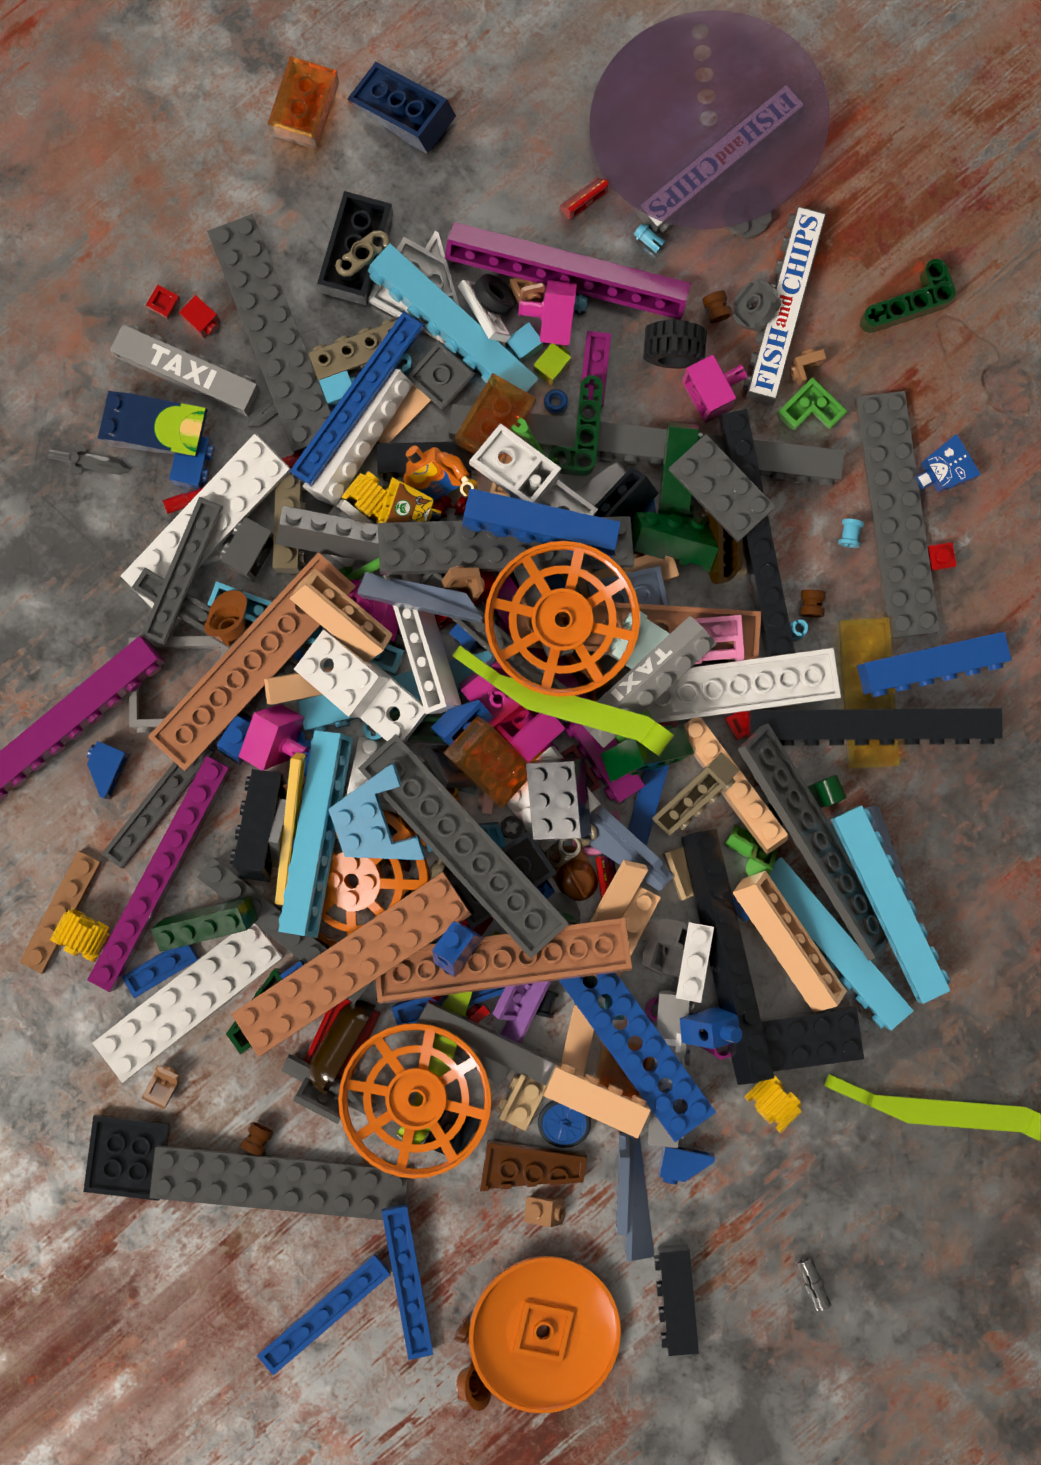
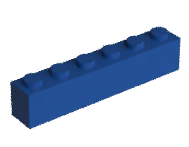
[462,488,620,558]
[857,632,1012,697]

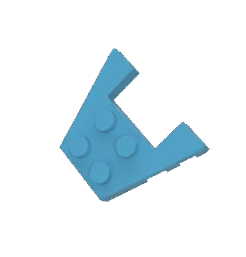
[328,763,426,860]

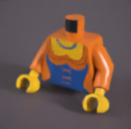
[404,446,478,502]

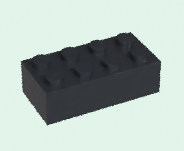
[317,191,393,306]
[230,769,287,882]
[451,831,557,929]
[761,1006,864,1072]

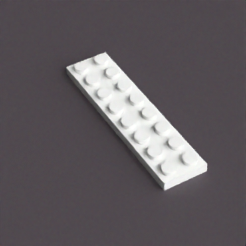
[121,434,291,608]
[647,648,841,723]
[92,924,283,1083]

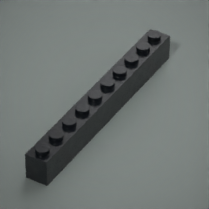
[719,409,795,657]
[747,708,1003,746]
[681,829,774,1085]

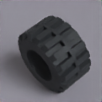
[643,320,707,369]

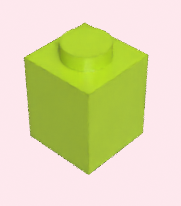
[533,343,571,386]

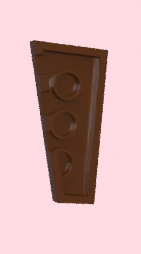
[480,1140,587,1191]

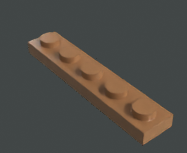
[19,851,102,974]

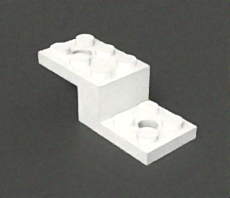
[469,423,598,516]
[294,629,427,743]

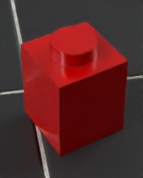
[179,295,221,339]

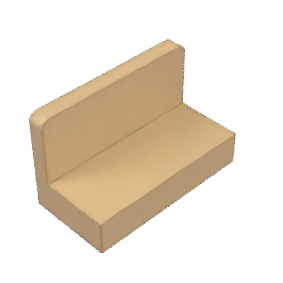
[663,846,694,901]

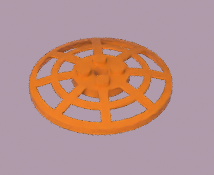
[485,541,640,697]
[318,810,430,947]
[338,1023,492,1179]

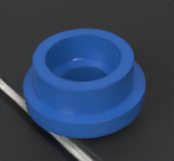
[544,389,568,414]

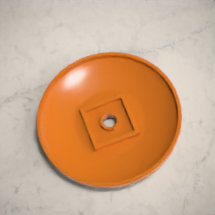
[469,1256,621,1413]

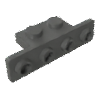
[282,1054,378,1124]

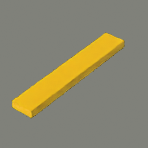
[275,752,306,905]

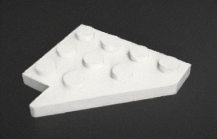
[368,231,459,344]

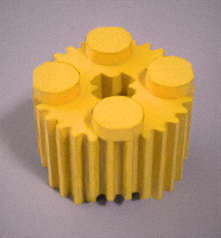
[341,471,388,524]
[50,908,110,962]
[744,1076,802,1134]

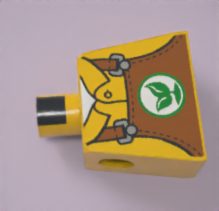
[377,477,441,523]

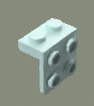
[608,611,670,669]

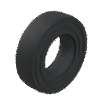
[474,274,516,315]

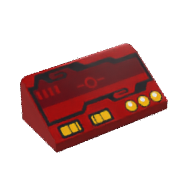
[560,178,609,220]
[595,856,616,900]

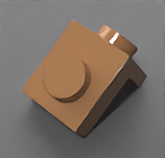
[509,278,545,304]
[790,349,826,386]
[442,566,485,601]
[142,1065,179,1110]
[524,1195,566,1227]

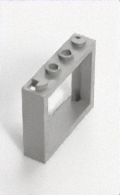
[129,636,230,733]

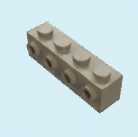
[308,319,412,386]
[273,472,307,574]
[652,752,739,836]

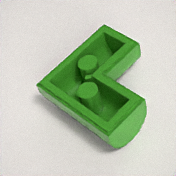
[778,377,848,430]
[724,824,778,876]

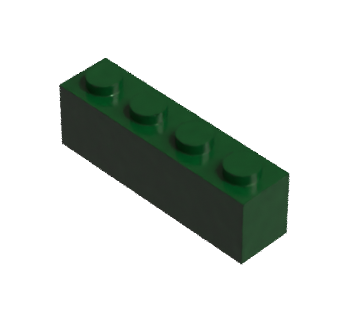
[658,422,703,517]
[151,896,259,952]

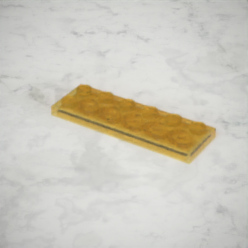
[838,618,900,769]

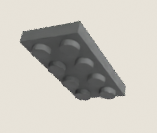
[669,434,776,543]

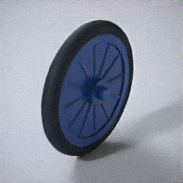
[538,1100,591,1148]

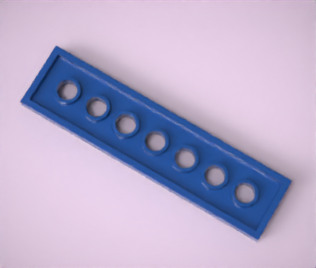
[559,972,716,1142]

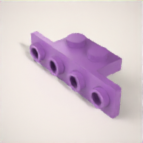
[493,981,551,1043]

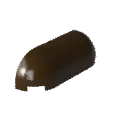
[707,511,742,584]
[309,1000,376,1095]

